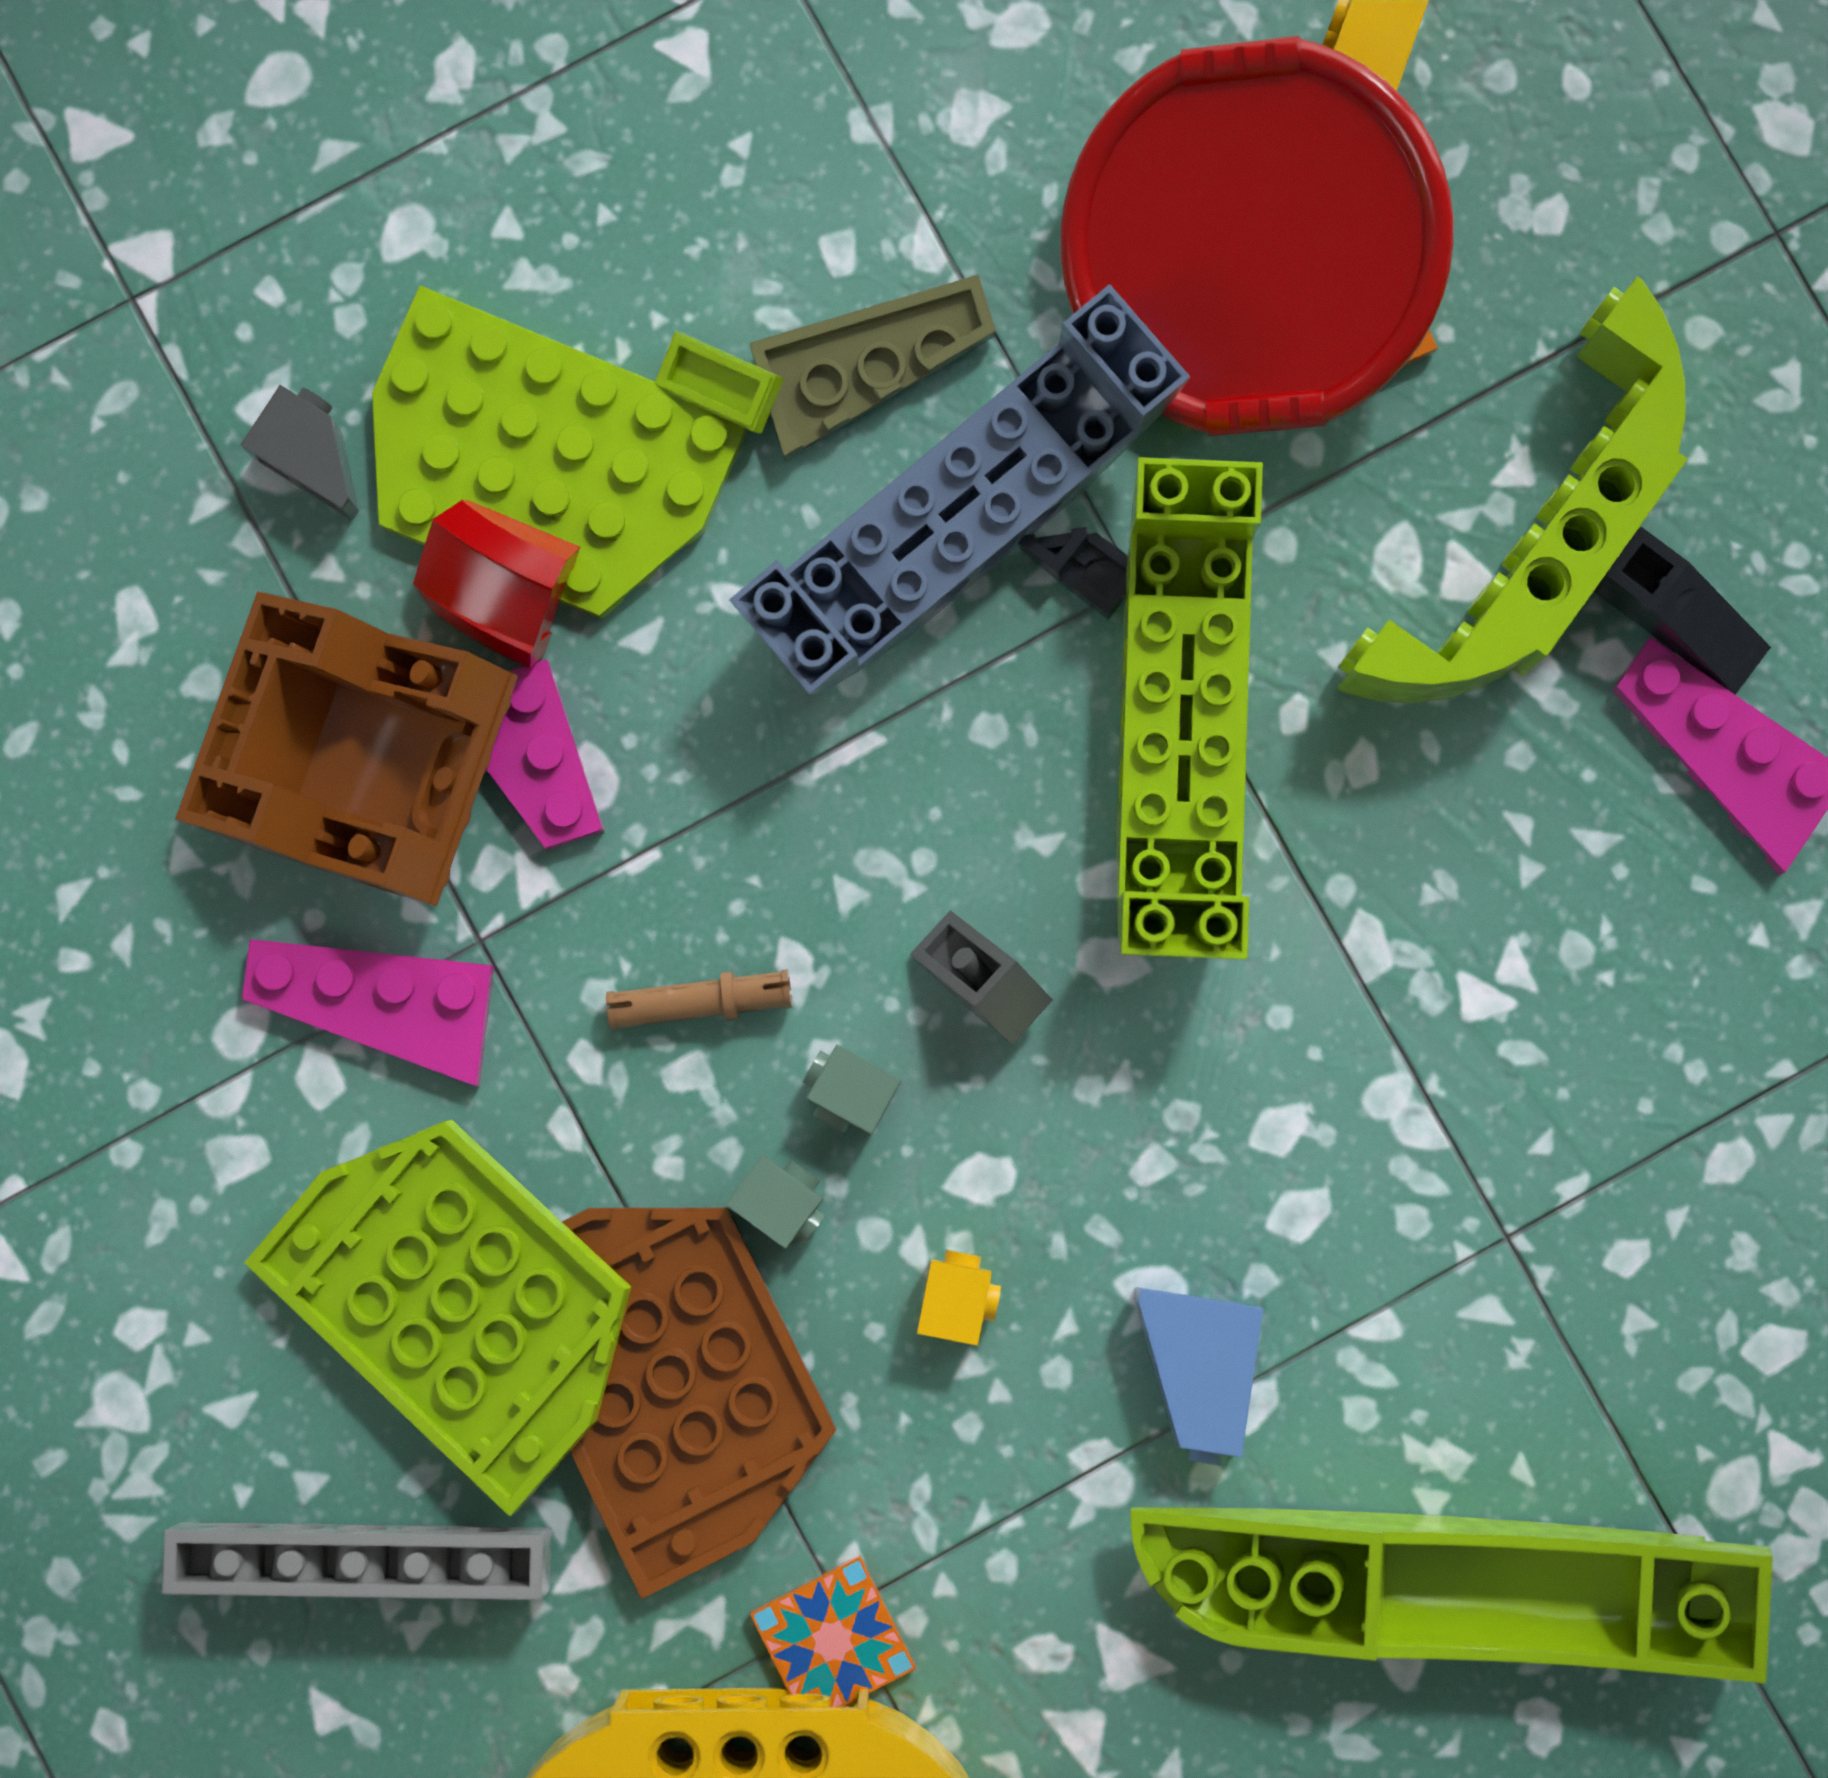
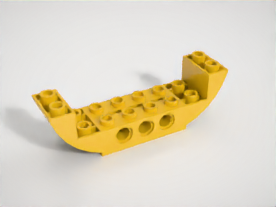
[526,1687,970,1778]

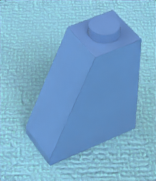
[1134,1287,1263,1466]

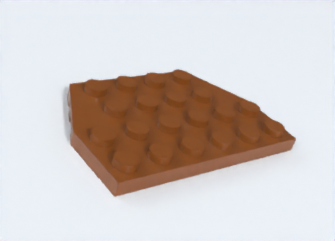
[562,1207,837,1599]

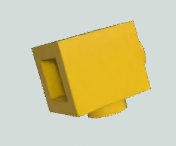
[917,1250,1001,1346]

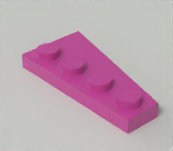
[1612,637,1828,875]
[242,939,494,1087]

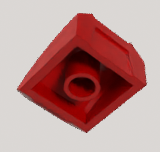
[413,500,581,668]

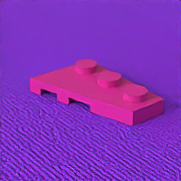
[487,659,605,851]

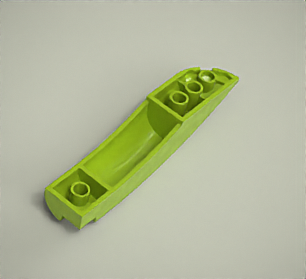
[1130,1507,1773,1684]

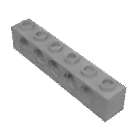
[162,1522,552,1600]

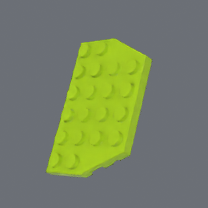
[372,285,748,620]
[244,1120,631,1516]

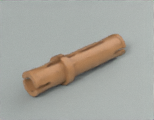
[606,969,793,1030]

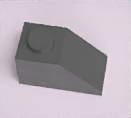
[240,385,359,521]
[910,910,1053,1045]

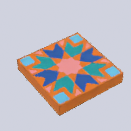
[750,1555,916,1707]

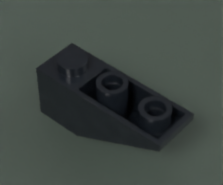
[1594,526,1771,695]

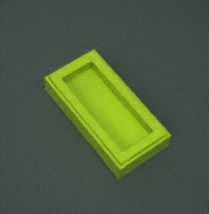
[655,331,784,434]

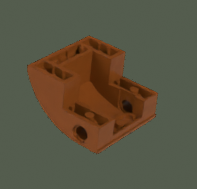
[175,591,518,907]

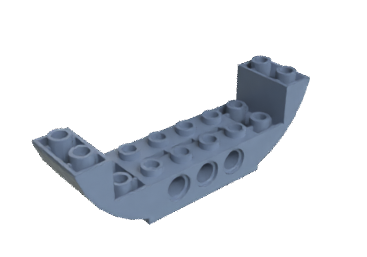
[729,284,1190,695]

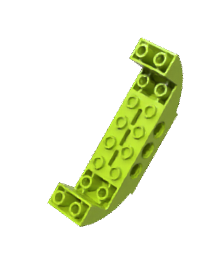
[1337,276,1688,703]
[1116,457,1263,960]

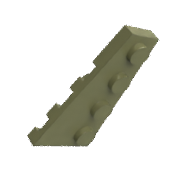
[749,275,996,461]

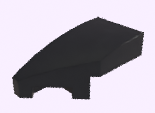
[1018,527,1128,620]

